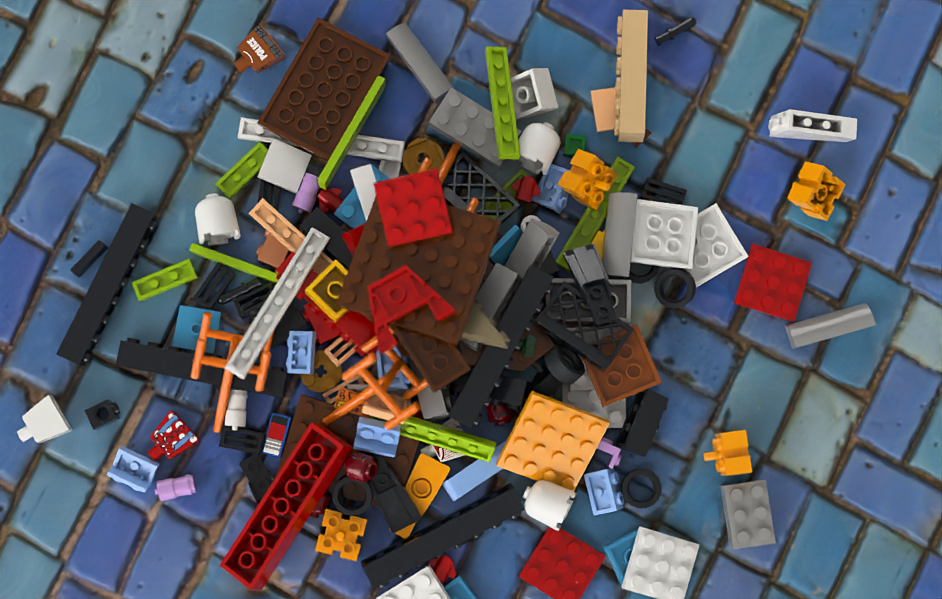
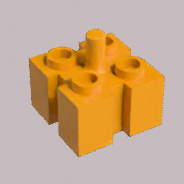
[557,149,617,210]
[787,161,846,221]
[703,430,752,476]
[315,509,368,561]

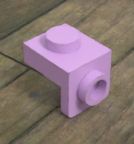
[597,437,622,469]

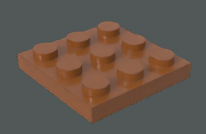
[581,324,662,408]

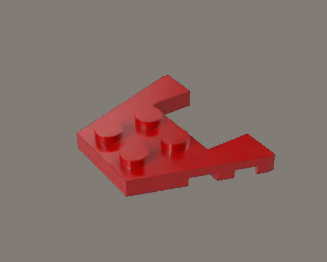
[368,265,456,354]

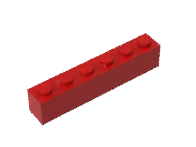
[275,252,377,357]

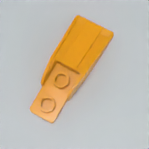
[389,453,450,538]

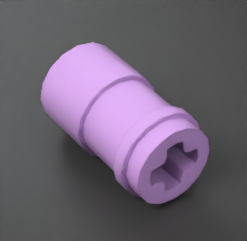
[292,173,320,214]
[154,474,197,501]

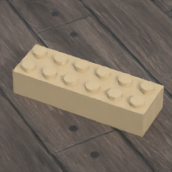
[614,10,648,143]

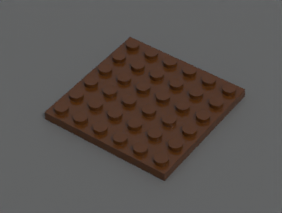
[336,196,502,345]

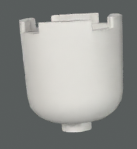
[512,122,561,175]
[195,193,241,246]
[523,480,577,531]

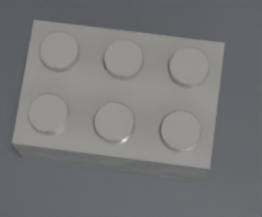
[720,480,776,549]

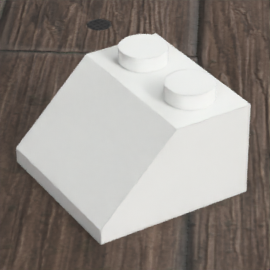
[510,68,558,121]

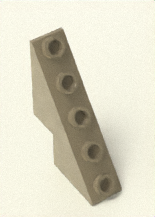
[461,299,510,349]

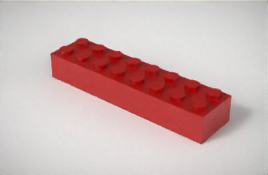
[219,422,353,590]

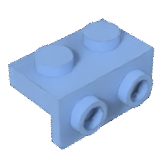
[107,446,160,492]

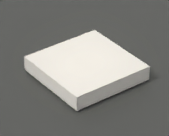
[257,138,312,194]

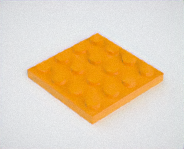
[496,391,610,492]

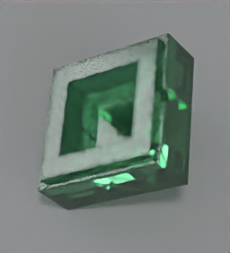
[521,335,536,359]

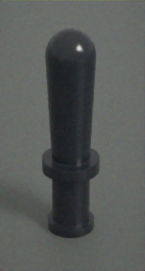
[654,17,697,46]
[218,277,262,305]

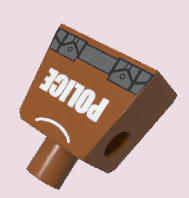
[233,23,286,74]

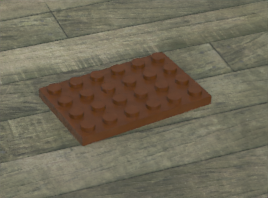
[257,18,391,161]
[276,394,419,508]

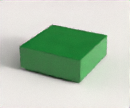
[564,134,587,157]

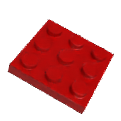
[373,168,453,247]
[733,244,812,322]
[518,527,606,599]

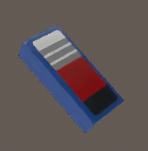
[261,413,292,458]

